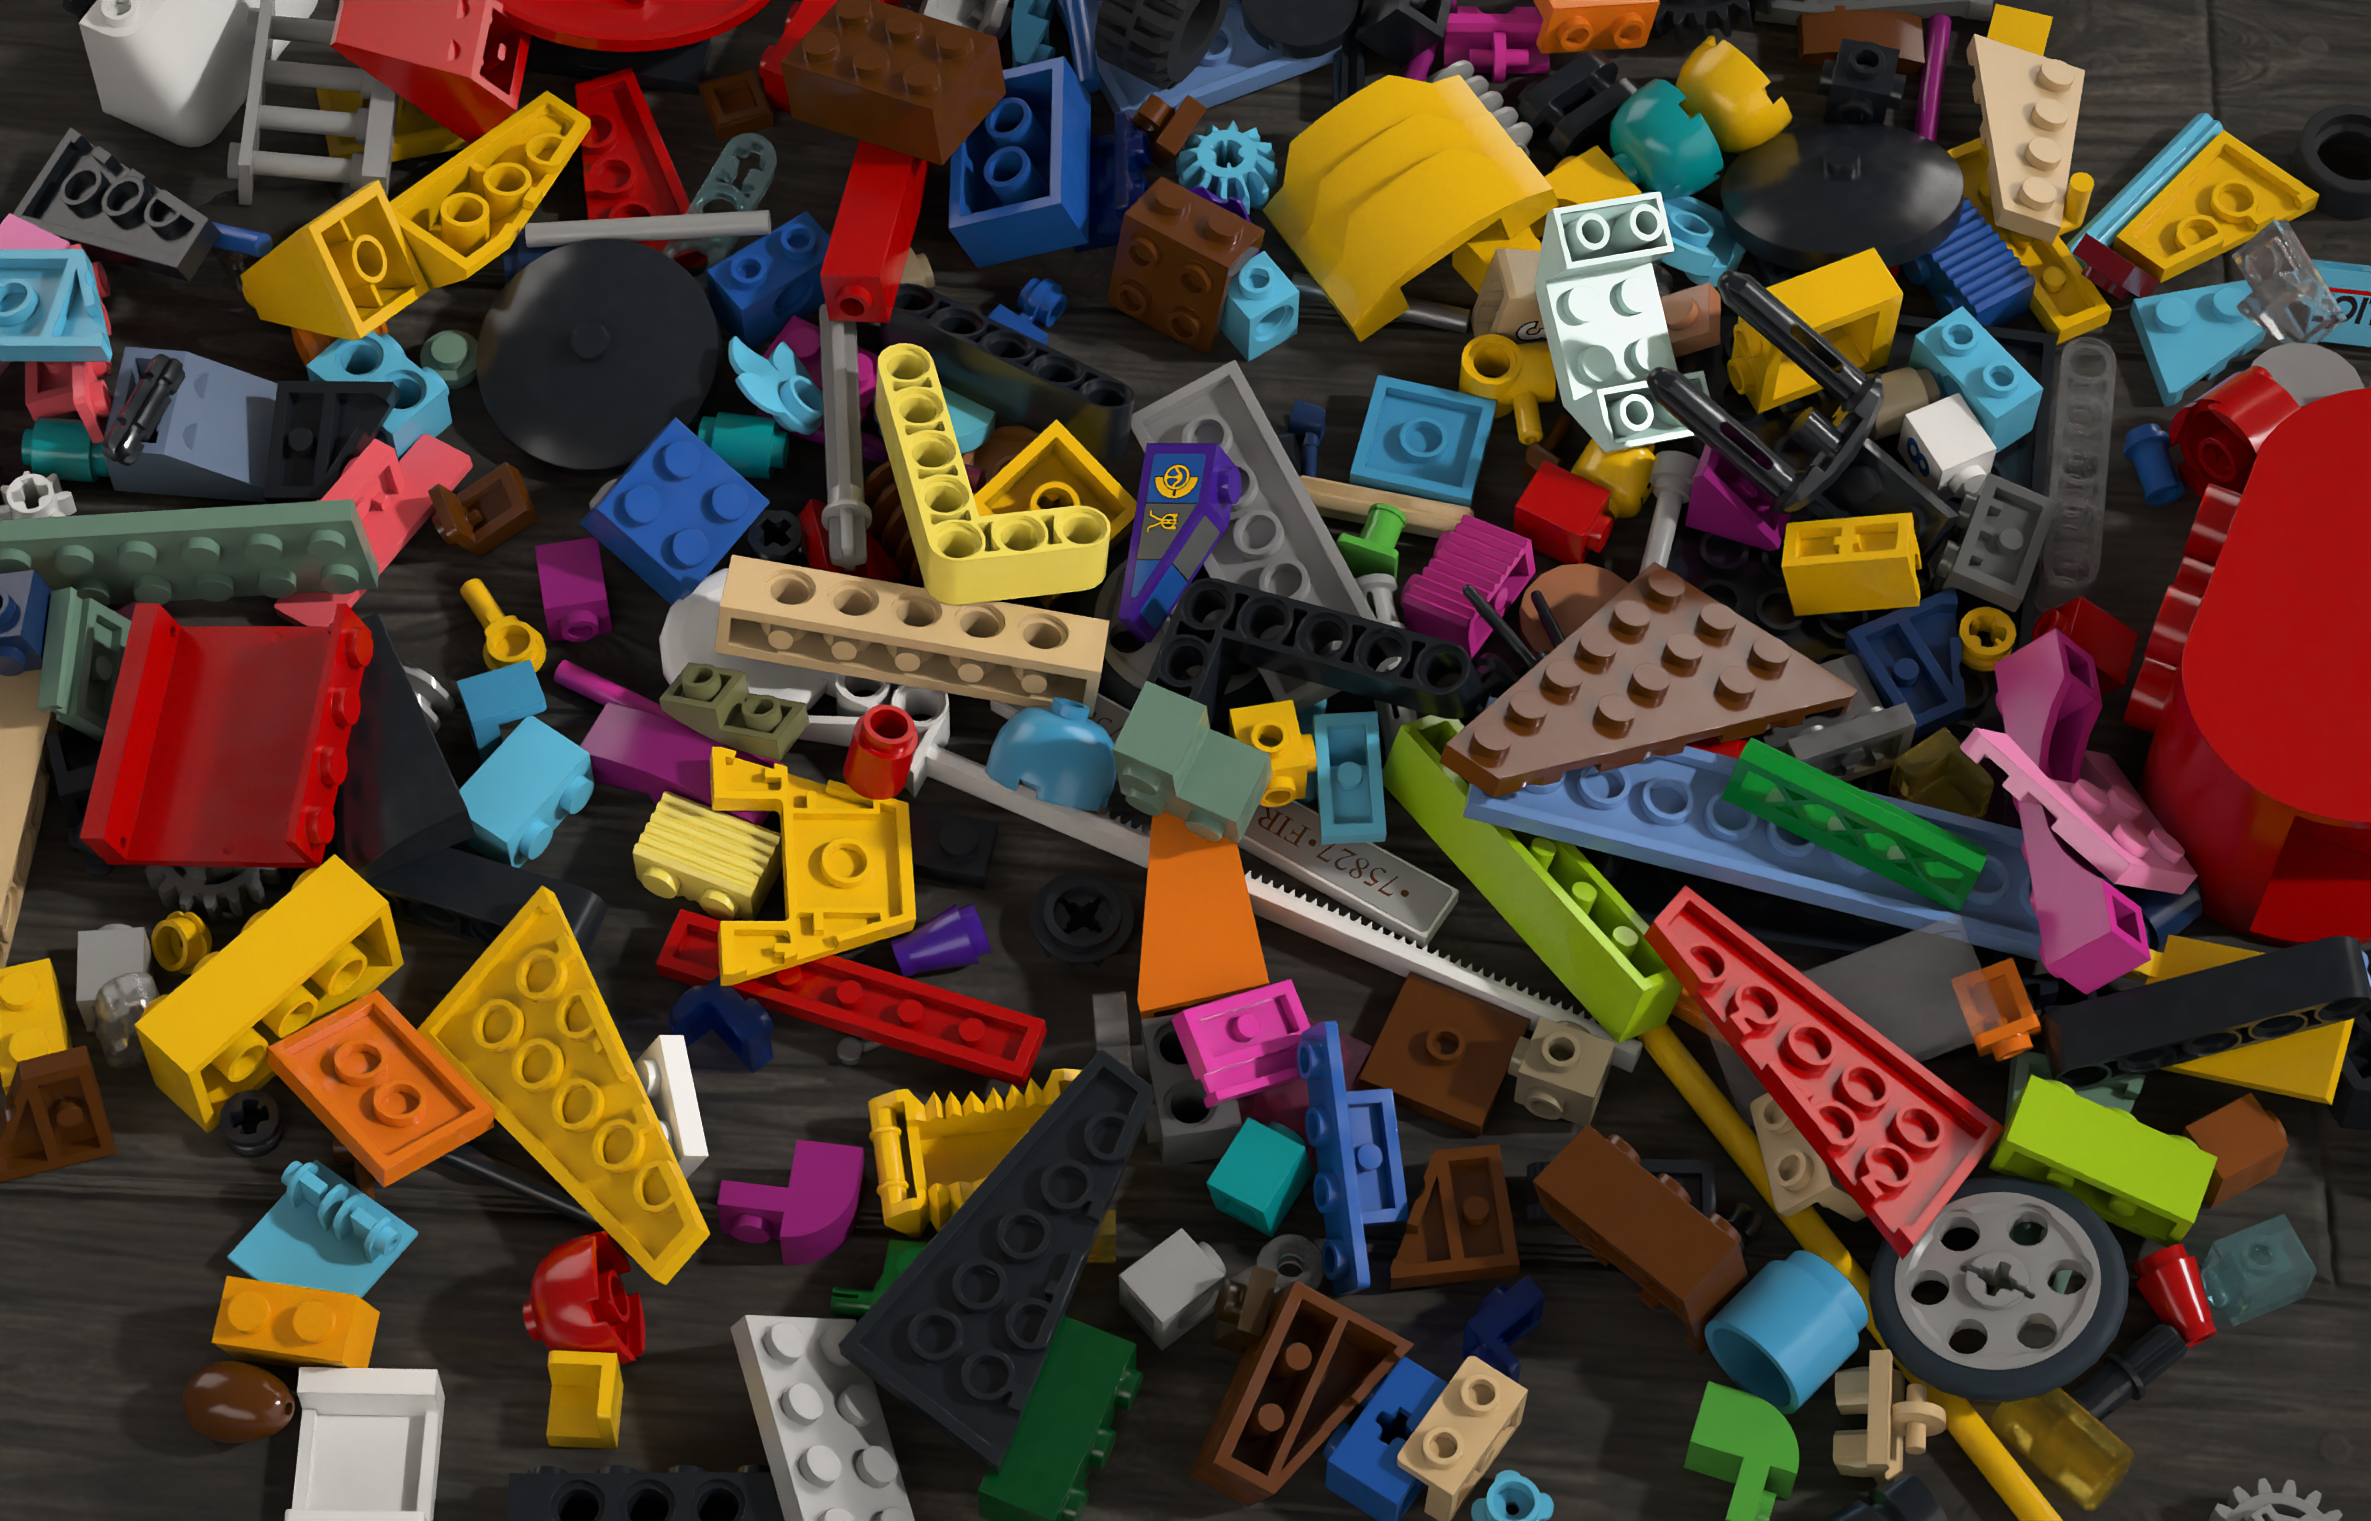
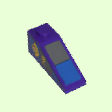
[1118,443,1241,642]

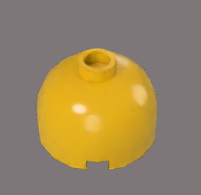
[1675,35,1792,154]

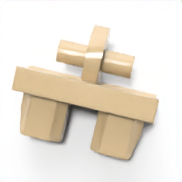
[1833,1349,1946,1484]

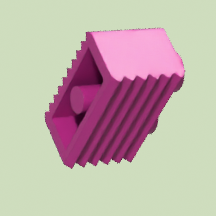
[1400,515,1536,659]

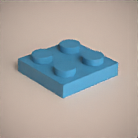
[1349,375,1497,508]

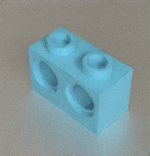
[306,331,453,461]

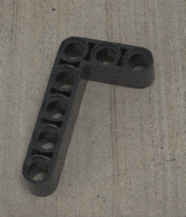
[1146,578,1483,727]

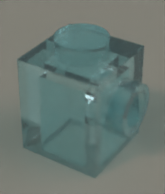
[2201,1214,2317,1327]

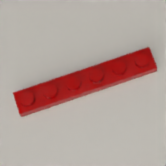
[656,909,1047,1088]

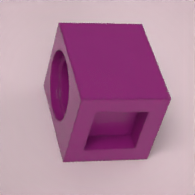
[535,537,612,642]

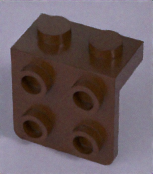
[1108,176,1265,353]

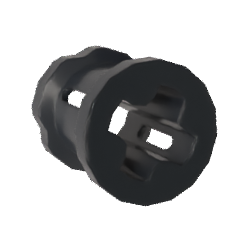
[748,510,806,567]

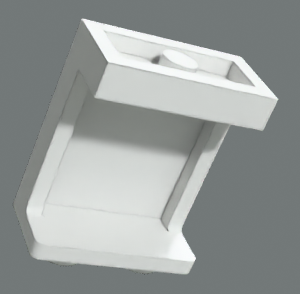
[284,1367,445,1521]

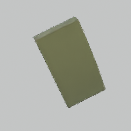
[659,662,809,761]

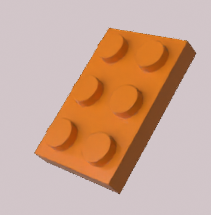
[267,990,494,1188]

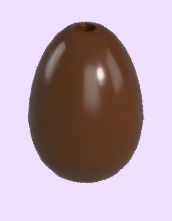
[182,1361,295,1443]

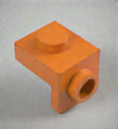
[1950,957,2042,1061]

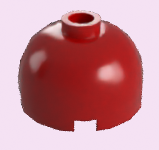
[523,1231,646,1366]

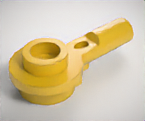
[460,578,547,673]

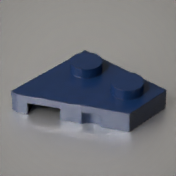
[1844,587,1966,741]

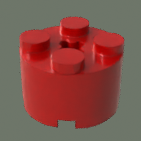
[2169,365,2303,499]

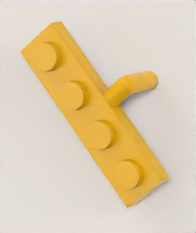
[1947,137,2112,345]

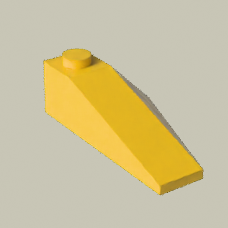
[389,91,591,290]

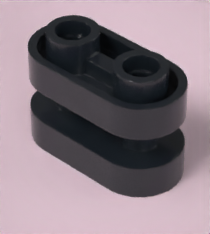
[1515,49,1641,163]

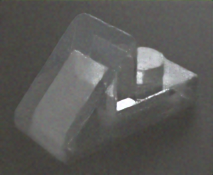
[2232,220,2347,344]

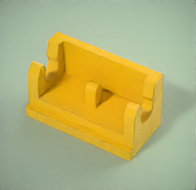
[1781,512,1922,616]

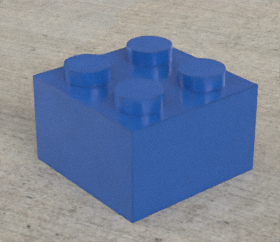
[579,418,770,605]

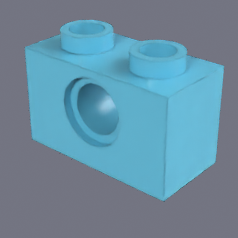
[1908,306,2044,454]

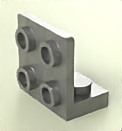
[1757,654,1917,782]

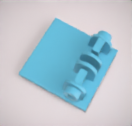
[227,1160,418,1298]

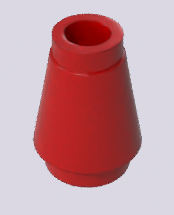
[2134,1244,2218,1348]

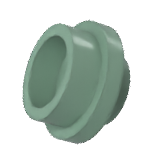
[420,330,478,389]

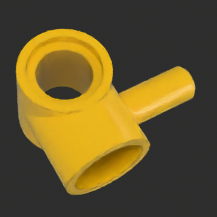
[1458,334,1556,445]

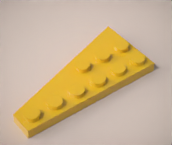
[417,885,710,1285]

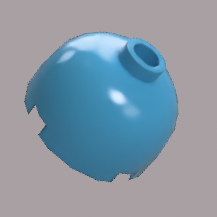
[985,697,1116,811]

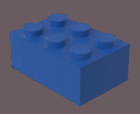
[948,56,1091,268]

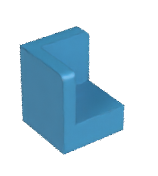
[457,660,547,764]

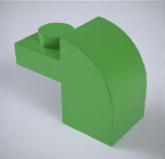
[1684,1381,1799,1521]

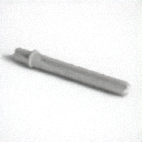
[819,303,872,572]

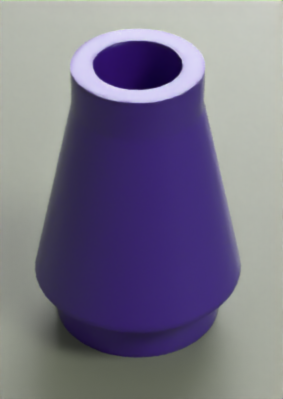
[891,903,992,977]

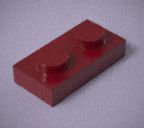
[2072,233,2159,301]

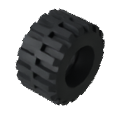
[1094,0,1230,90]

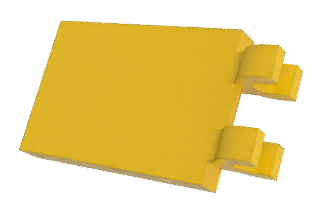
[2121,934,2355,1105]

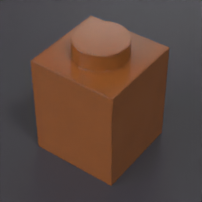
[2182,1093,2289,1208]

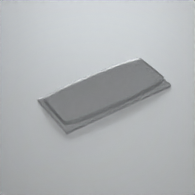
[1700,914,2004,1126]

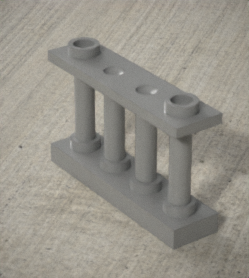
[227,0,400,205]

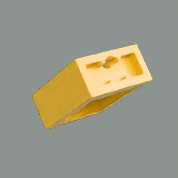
[1727,248,1903,414]

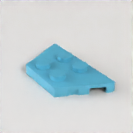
[0,249,113,362]

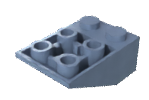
[102,347,278,503]

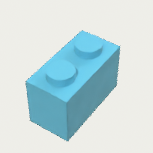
[459,715,595,868]

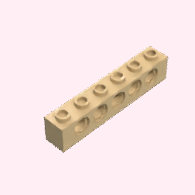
[714,555,1110,718]

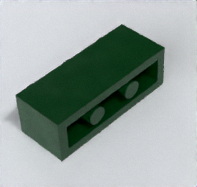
[978,1316,1144,1521]

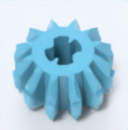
[1176,120,1277,214]

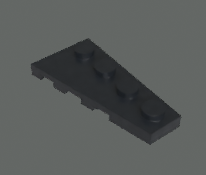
[13,127,221,282]

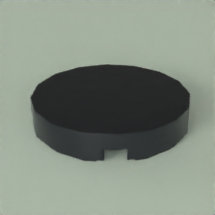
[1241,0,1359,59]

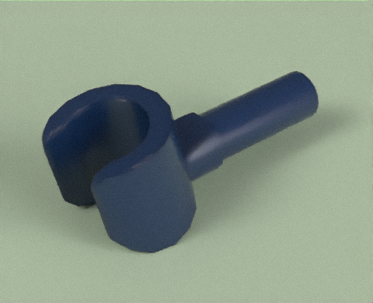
[1288,399,1326,478]

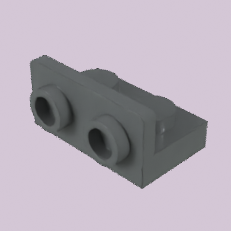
[1933,473,2058,613]

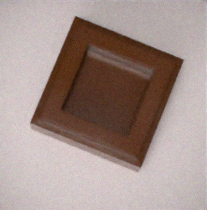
[698,69,774,142]

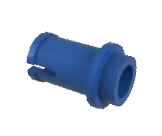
[2123,424,2184,506]

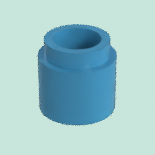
[1705,1250,1869,1414]

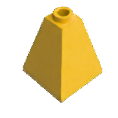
[240,180,430,341]

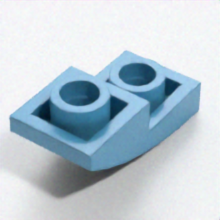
[1011,0,1056,68]

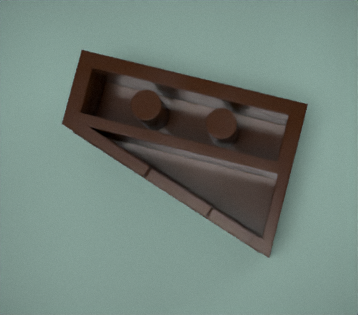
[1533,1124,1749,1355]
[1189,1280,1414,1507]

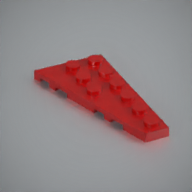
[1643,885,2005,1260]

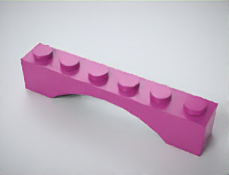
[1994,628,2151,995]

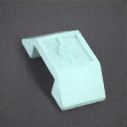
[1534,191,1710,453]

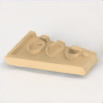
[1966,34,2085,244]

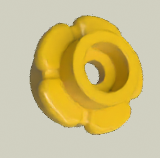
[151,911,212,975]

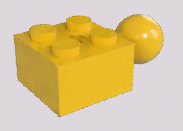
[923,419,1137,609]

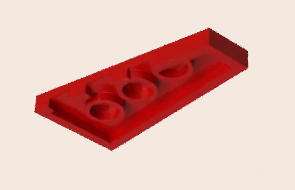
[575,67,710,269]

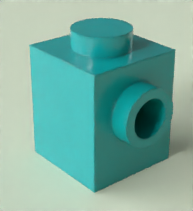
[1206,1117,1313,1238]

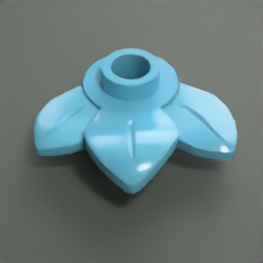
[728,336,823,435]

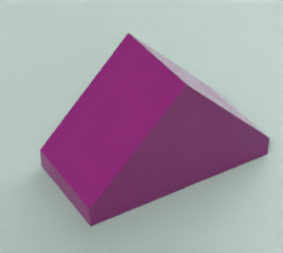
[1685,444,1791,551]

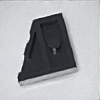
[263,381,400,504]

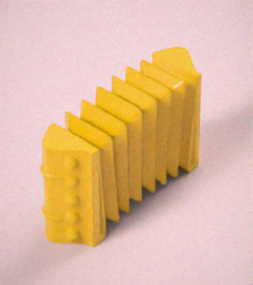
[868,1068,1082,1239]

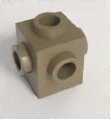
[1508,1017,1615,1126]

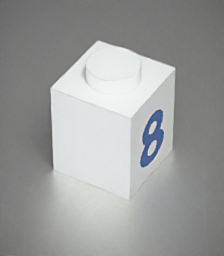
[1897,393,1997,501]

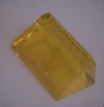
[1990,1387,2135,1512]

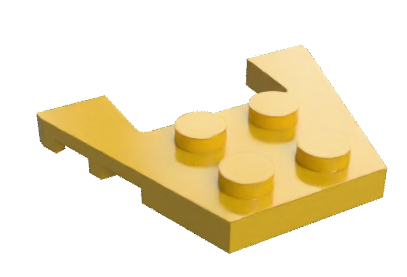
[709,747,916,986]

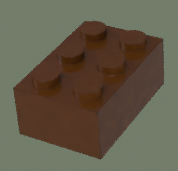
[780,0,1006,166]

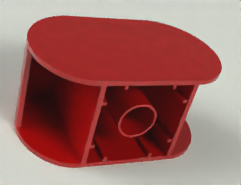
[2122,388,2371,947]

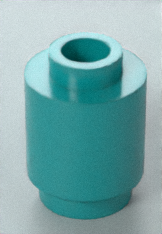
[698,412,790,480]
[21,417,110,482]

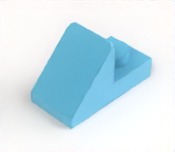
[1313,711,1387,845]

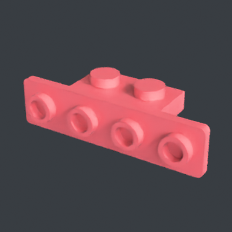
[25,243,112,444]
[274,434,473,626]

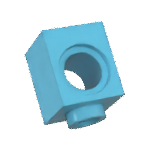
[1220,251,1300,362]

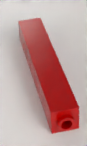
[820,140,933,323]

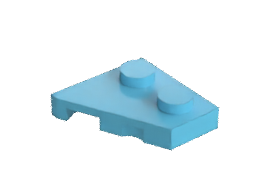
[2130,279,2268,407]

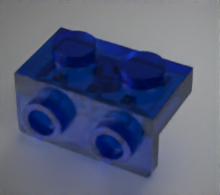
[1073,111,1152,253]

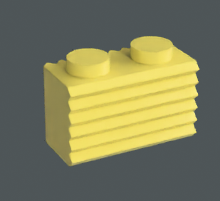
[633,791,783,921]

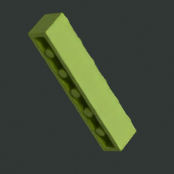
[1382,715,1683,1044]

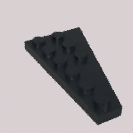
[838,1049,1154,1476]

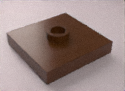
[1358,972,1531,1137]

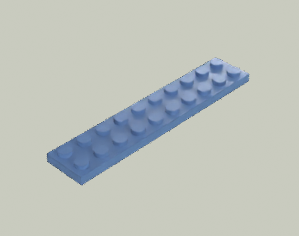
[1463,697,2114,962]

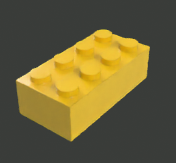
[134,854,404,1134]

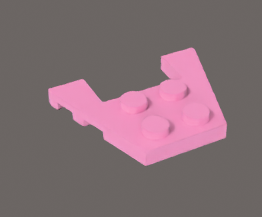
[1959,728,2198,895]

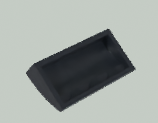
[332,612,476,881]

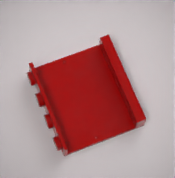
[80,603,373,868]

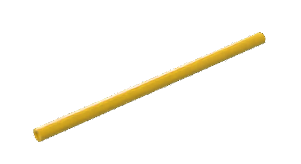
[1638,1023,2063,1521]

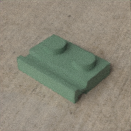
[37,587,131,742]

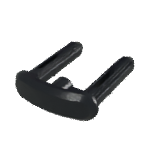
[1646,270,1884,514]

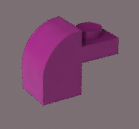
[717,1140,866,1265]

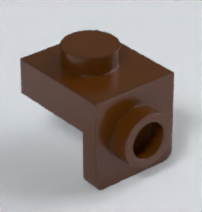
[428,462,539,558]

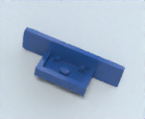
[1297,1021,1409,1296]

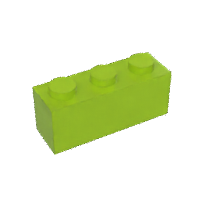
[1988,1074,2218,1247]

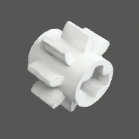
[0,471,77,520]

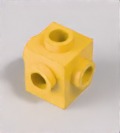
[1228,700,1317,808]

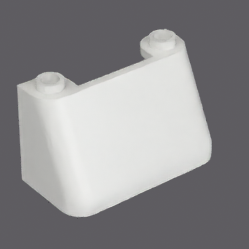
[79,0,318,147]

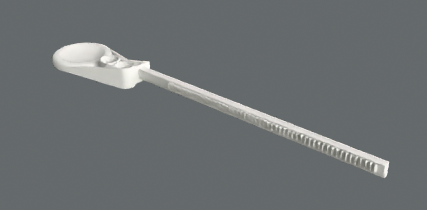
[659,568,1643,1073]

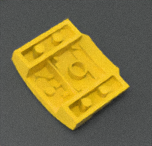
[1263,75,1559,342]

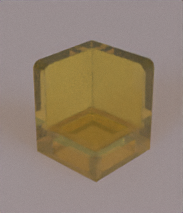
[1887,727,1994,819]

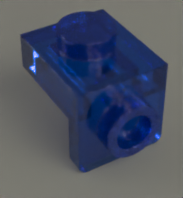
[669,975,774,1073]
[1462,1276,1545,1383]

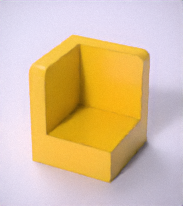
[546,1350,624,1449]

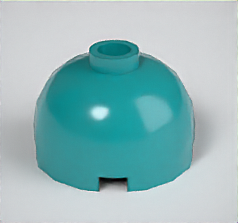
[1610,78,1723,201]

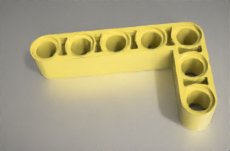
[875,343,1111,605]

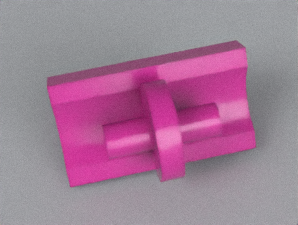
[1443,6,1550,84]

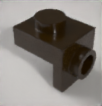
[1211,1265,1279,1355]

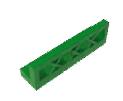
[1721,737,1988,913]

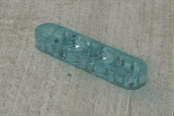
[662,133,777,294]

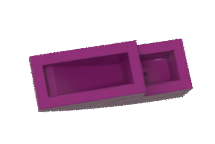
[580,702,773,827]

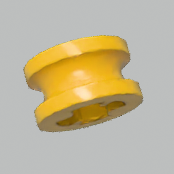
[1958,607,2016,671]

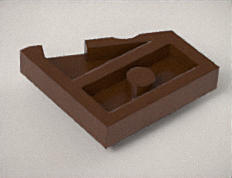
[0,1045,117,1182]
[1389,1144,1520,1290]

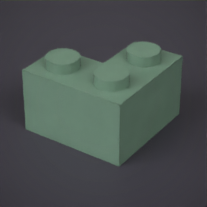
[1112,681,1273,844]

